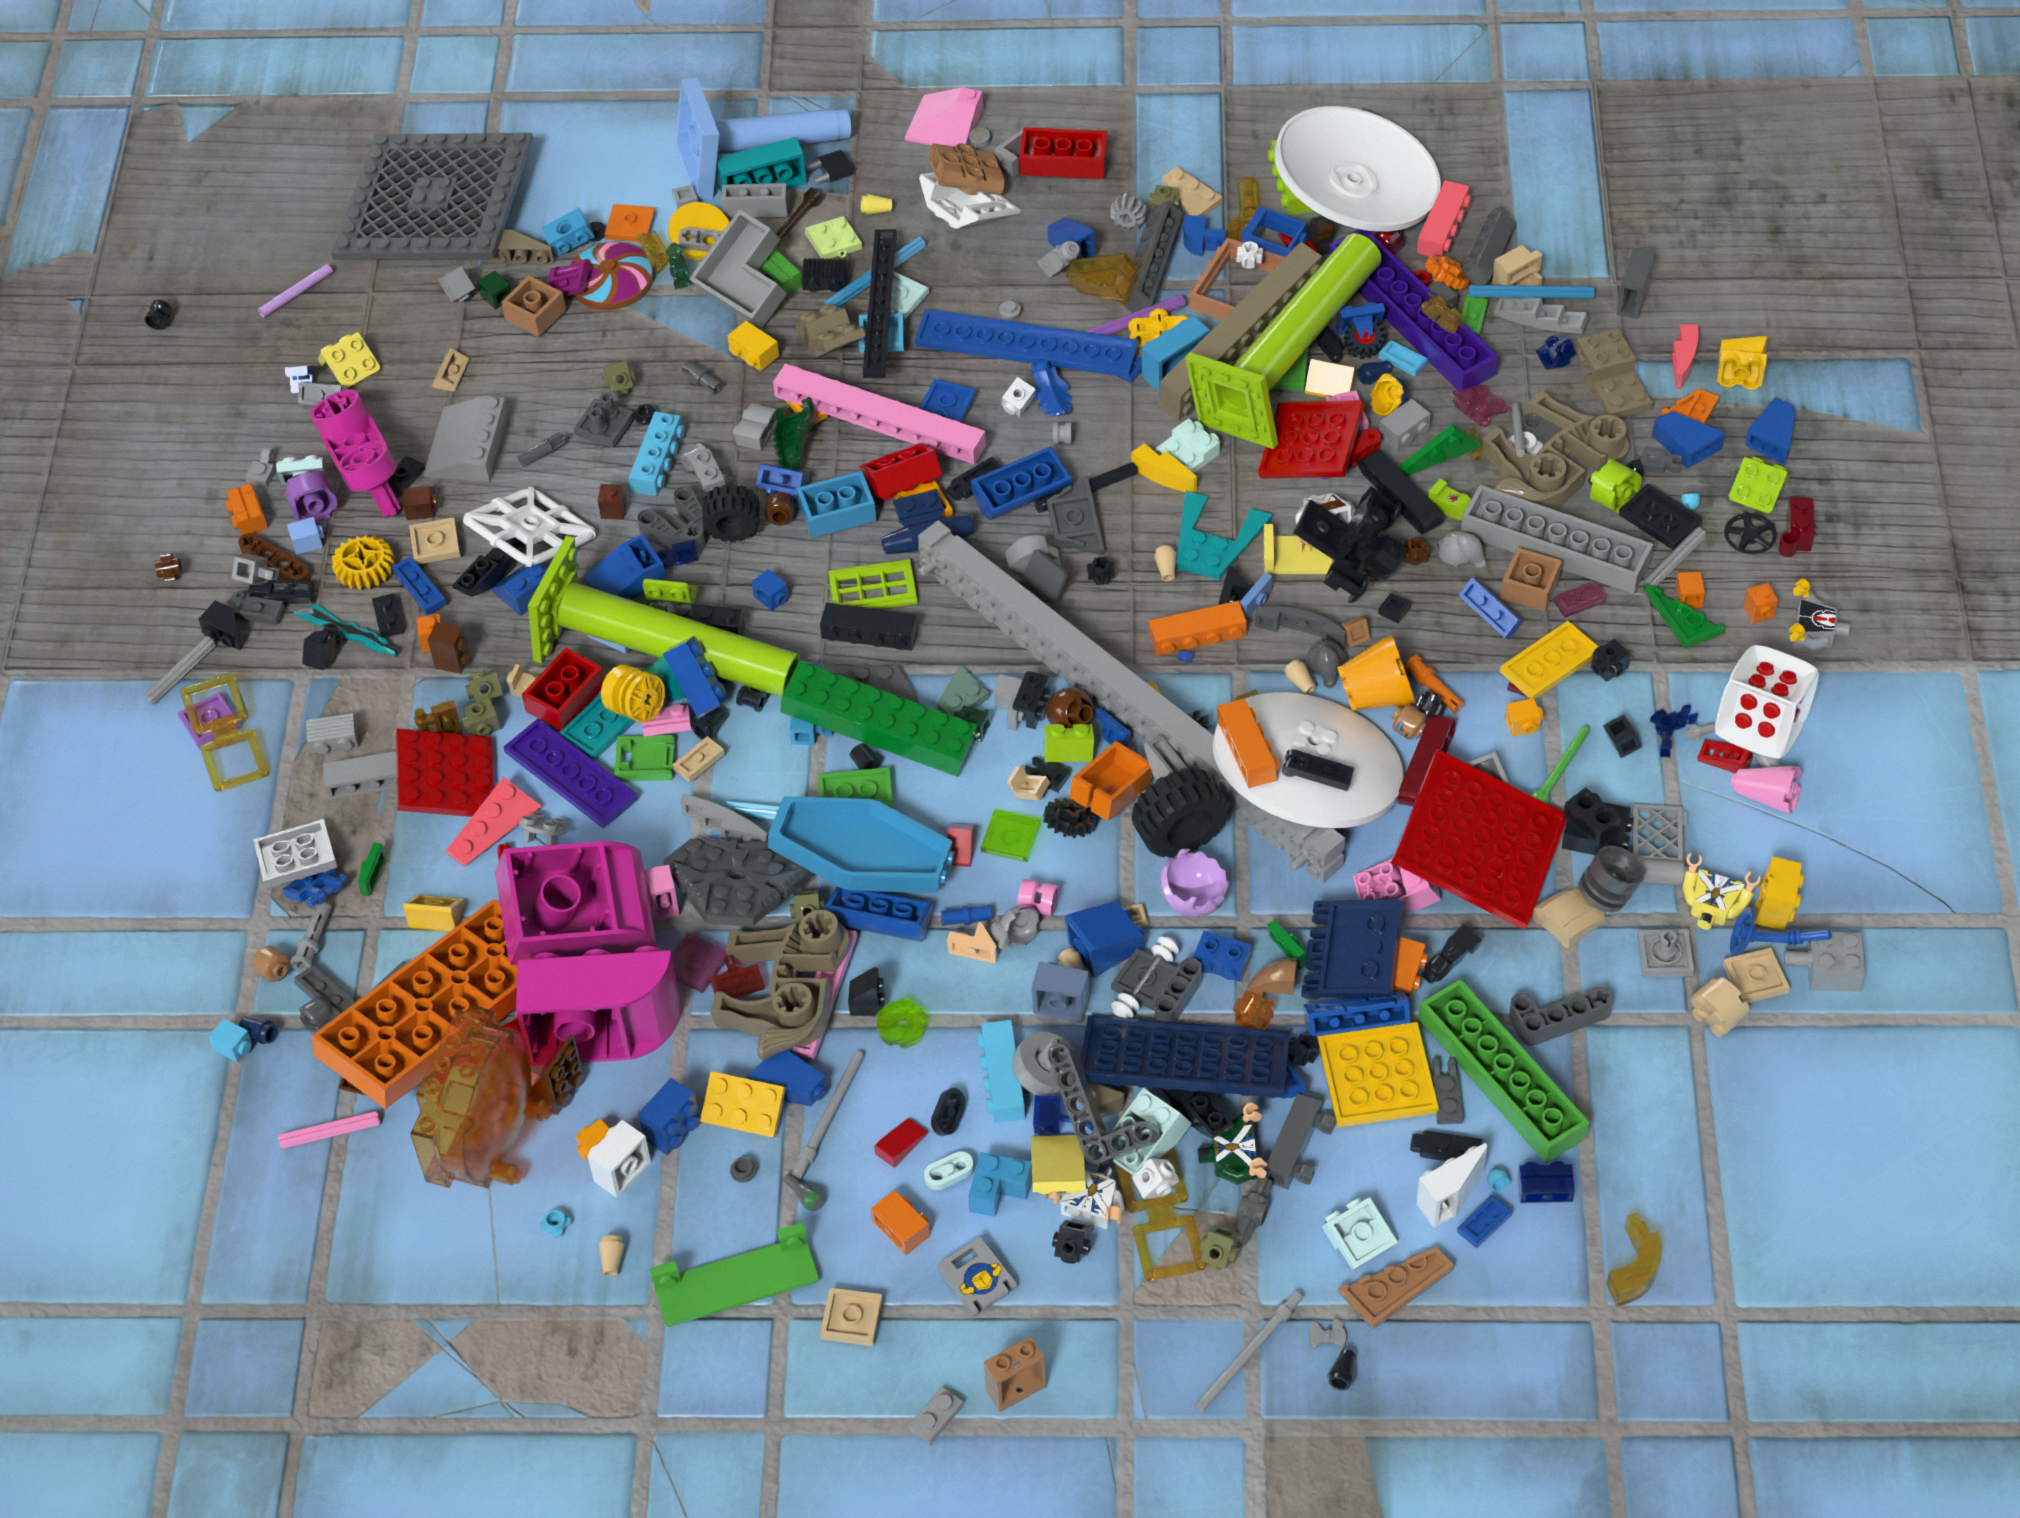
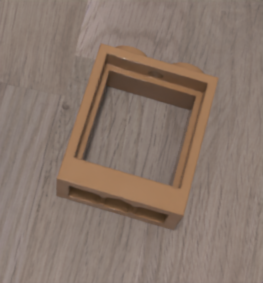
[984,1336,1046,1412]

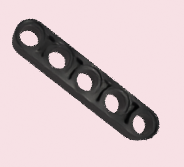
[1358,450,1443,535]

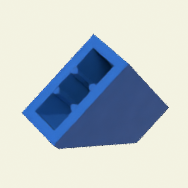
[1048,217,1095,271]
[1745,397,1795,465]
[1652,411,1725,469]
[746,1050,827,1107]

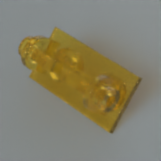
[637,230,671,274]
[1421,292,1465,333]

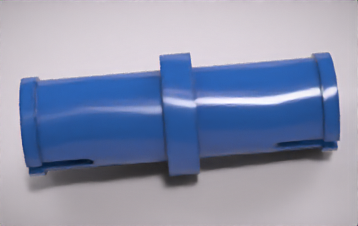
[941,905,992,926]

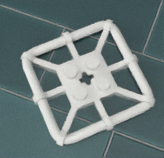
[463,487,596,567]

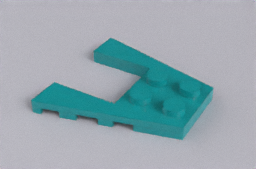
[1176,491,1272,580]

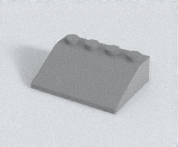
[423,396,509,482]

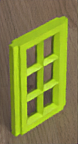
[828,559,918,610]

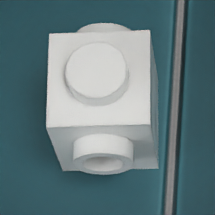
[1001,377,1036,417]

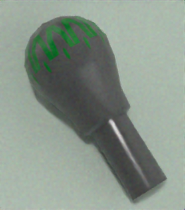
[783,1174,824,1211]

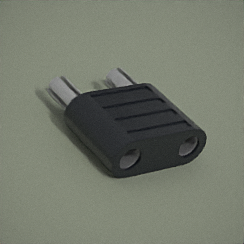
[805,149,853,184]

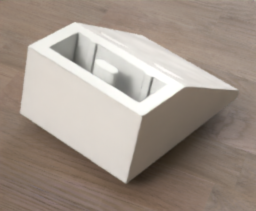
[1416,1143,1488,1228]

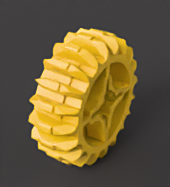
[332,534,395,591]

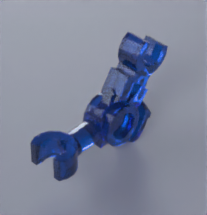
[1650,704,1698,758]

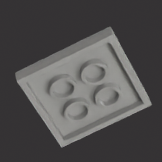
[253,819,337,889]

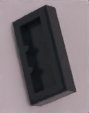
[387,456,425,498]

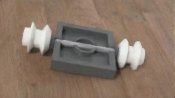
[1111,937,1179,1018]

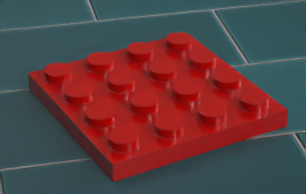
[1258,400,1365,479]
[395,728,494,817]

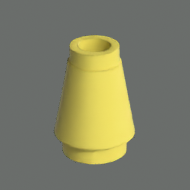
[861,194,892,215]

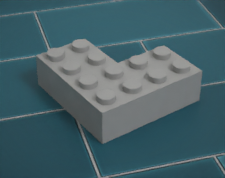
[689,209,787,329]

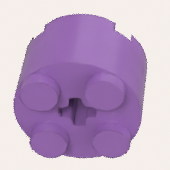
[286,470,337,524]

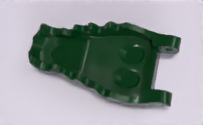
[773,397,815,470]

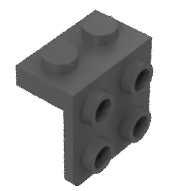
[1015,549,1068,610]

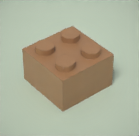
[501,275,566,337]
[1501,547,1562,612]

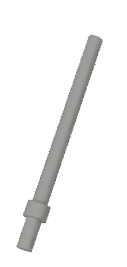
[792,1051,864,1179]
[1195,1291,1303,1412]

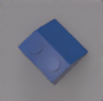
[491,563,547,616]

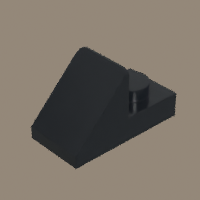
[1219,566,1251,605]

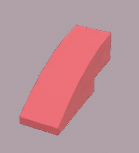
[1671,324,1699,389]

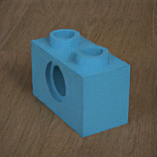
[542,207,595,257]

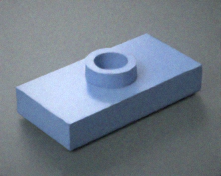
[1240,573,1272,621]

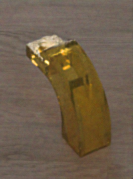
[1606,1212,1662,1307]

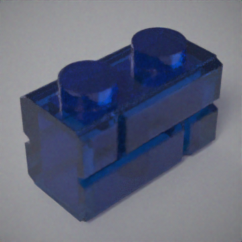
[1518,1161,1575,1203]

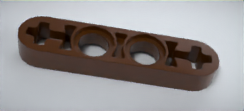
[238,533,310,581]

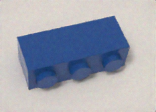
[663,636,727,716]

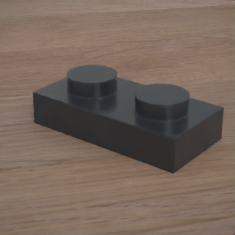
[372,593,404,638]

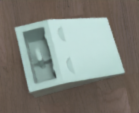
[1098,1088,1192,1176]

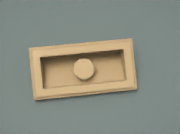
[431,348,470,392]

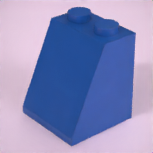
[1064,901,1146,978]

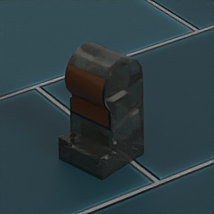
[1309,216,1335,256]

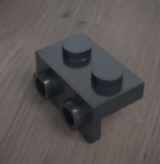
[1012,671,1053,729]

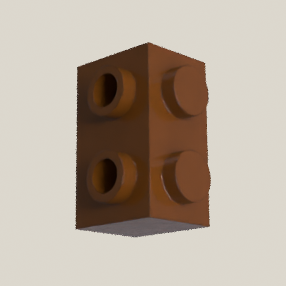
[428,622,471,674]

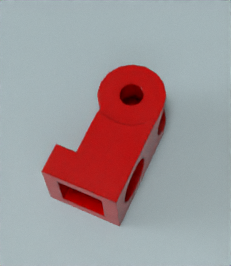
[1348,429,1381,469]

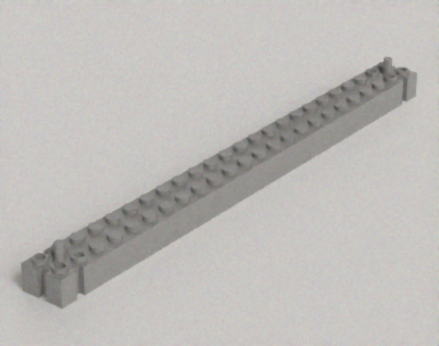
[918,520,1345,883]

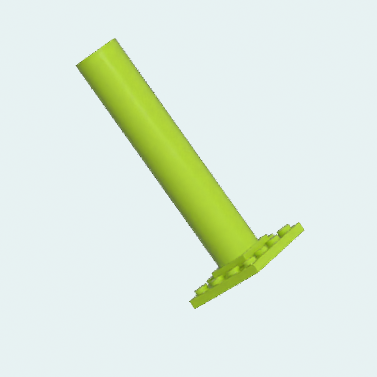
[1185,233,1381,449]
[528,535,800,697]

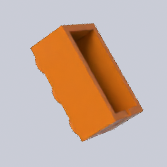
[1069,741,1153,821]

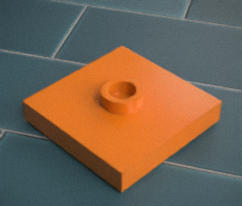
[605,204,655,243]

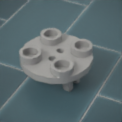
[519,812,567,845]

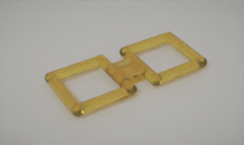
[180,673,269,792]
[1115,1149,1206,1281]

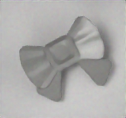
[1309,1318,1346,1348]

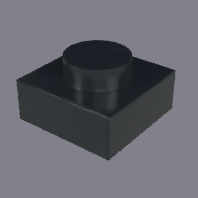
[1378,593,1411,624]

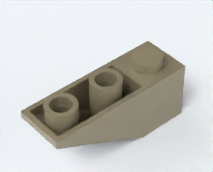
[490,230,554,264]

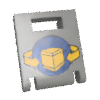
[937,1236,1017,1316]

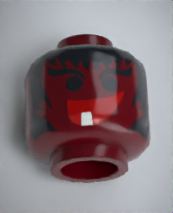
[1373,230,1404,255]

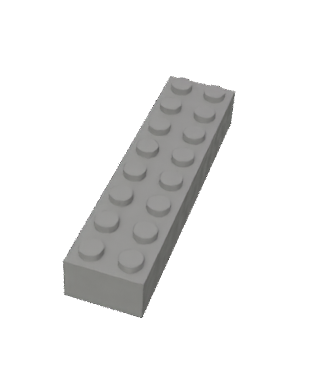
[1461,485,1653,594]

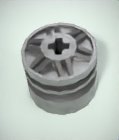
[1578,845,1645,912]

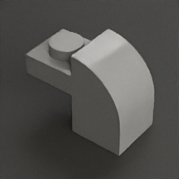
[1005,535,1061,575]
[994,675,1025,731]

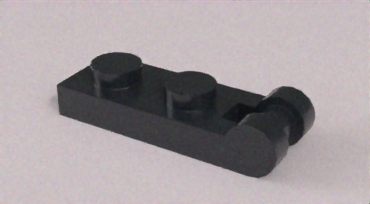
[1282,749,1354,791]

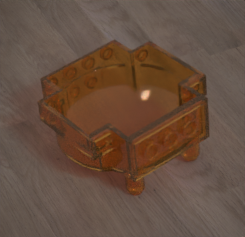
[410,1005,552,1189]

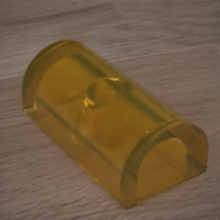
[1237,177,1260,219]

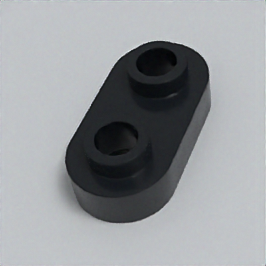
[931,1088,966,1136]

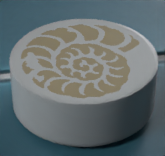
[969,128,990,148]

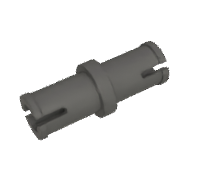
[681,360,723,395]

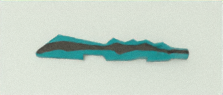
[293,604,400,658]

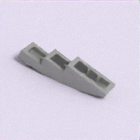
[1494,297,1588,334]
[680,794,768,843]

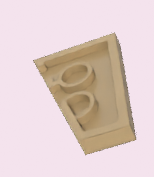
[1162,166,1223,216]

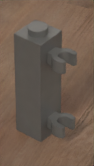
[1265,1093,1335,1190]

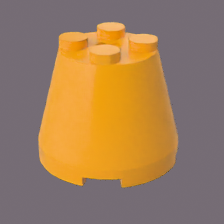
[1337,636,1415,711]

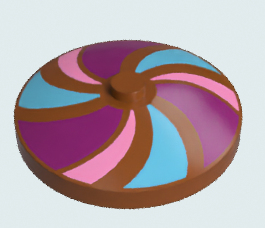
[570,242,654,310]

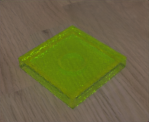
[980,809,1041,862]

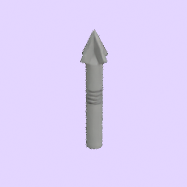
[1682,722,1715,741]

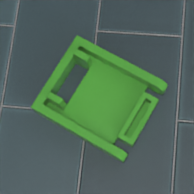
[614,735,675,781]

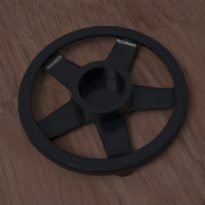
[1724,511,1777,554]

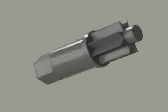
[517,432,568,467]

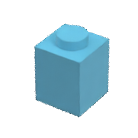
[208,1018,253,1063]

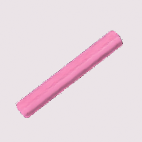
[278,1111,380,1149]

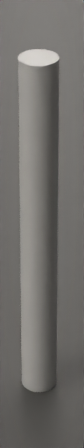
[1511,403,1525,457]

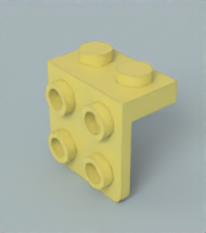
[318,332,380,387]

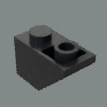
[198,600,243,650]
[848,967,886,1016]

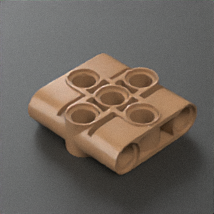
[929,143,1004,195]

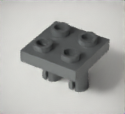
[573,392,635,448]

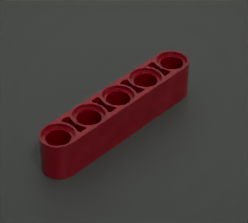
[1398,715,1456,807]

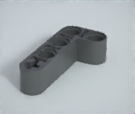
[1509,988,1614,1046]

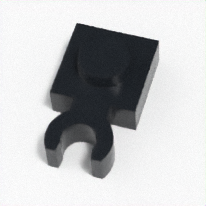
[1025,757,1070,793]

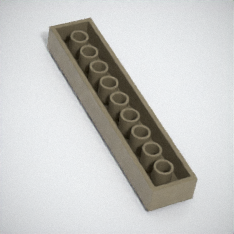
[1158,242,1322,421]

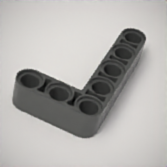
[1047,1043,1160,1164]

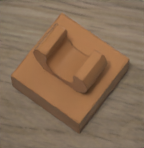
[1341,616,1371,648]

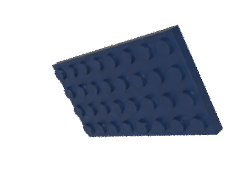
[1080,1015,1290,1098]

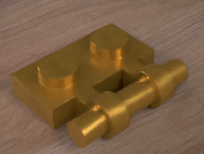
[414,700,463,734]

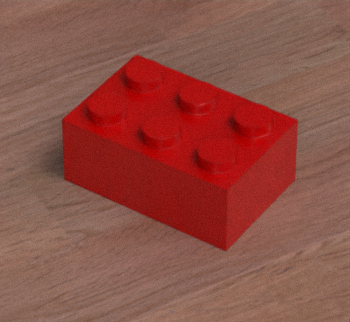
[859,443,942,500]
[522,647,605,731]

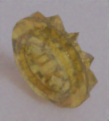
[1226,215,1260,242]

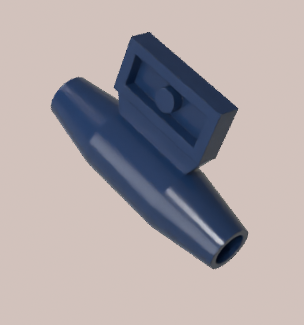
[881,489,974,555]

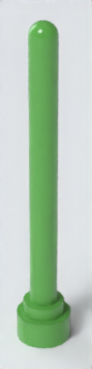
[1530,725,1590,804]

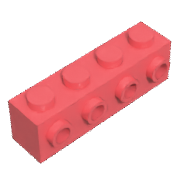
[1417,180,1472,256]

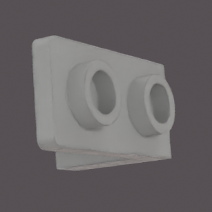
[994,129,1023,177]

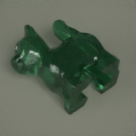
[665,243,692,290]

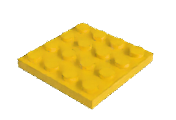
[1317,1022,1439,1128]

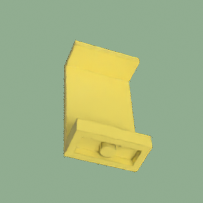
[1264,524,1333,574]

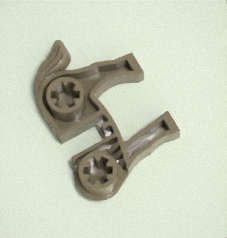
[1481,390,1629,510]
[711,910,850,1061]

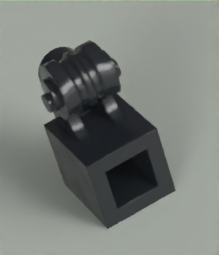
[302,623,343,670]

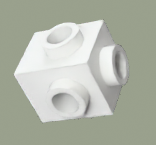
[1132,1158,1180,1199]

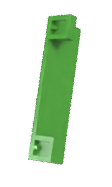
[650,1222,819,1327]

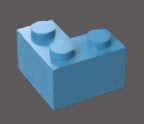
[968,1152,1032,1217]

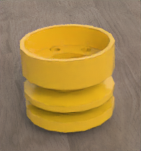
[601,664,665,723]

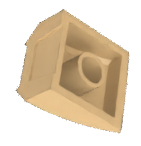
[1533,888,1605,950]

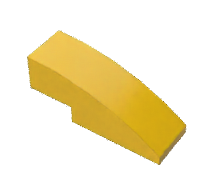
[1131,443,1197,493]

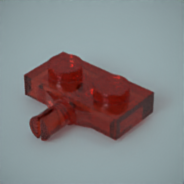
[710,955,765,998]

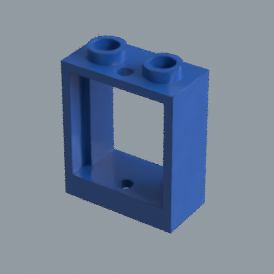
[1241,206,1308,257]

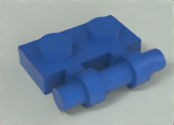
[283,869,348,908]

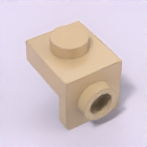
[1007,766,1050,800]

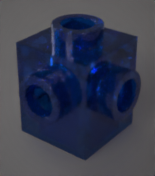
[1536,334,1577,370]

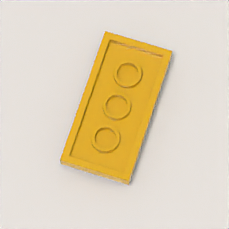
[1499,621,1599,699]

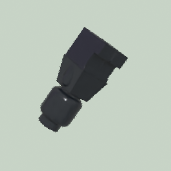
[1422,924,1481,984]

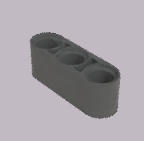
[1154,958,1202,1022]

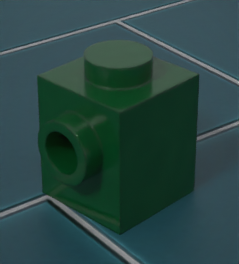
[477,271,511,310]

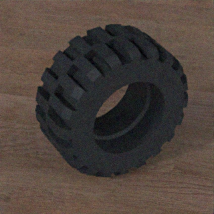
[1132,768,1229,858]

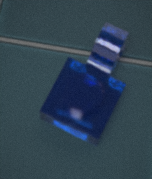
[657,539,698,569]

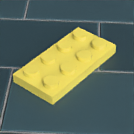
[1031,1135,1086,1194]

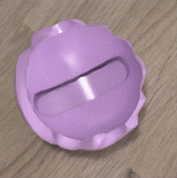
[1160,848,1229,917]

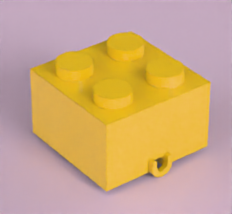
[1755,856,1804,931]

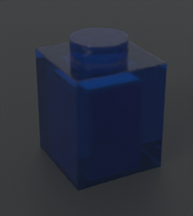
[1033,1095,1061,1136]

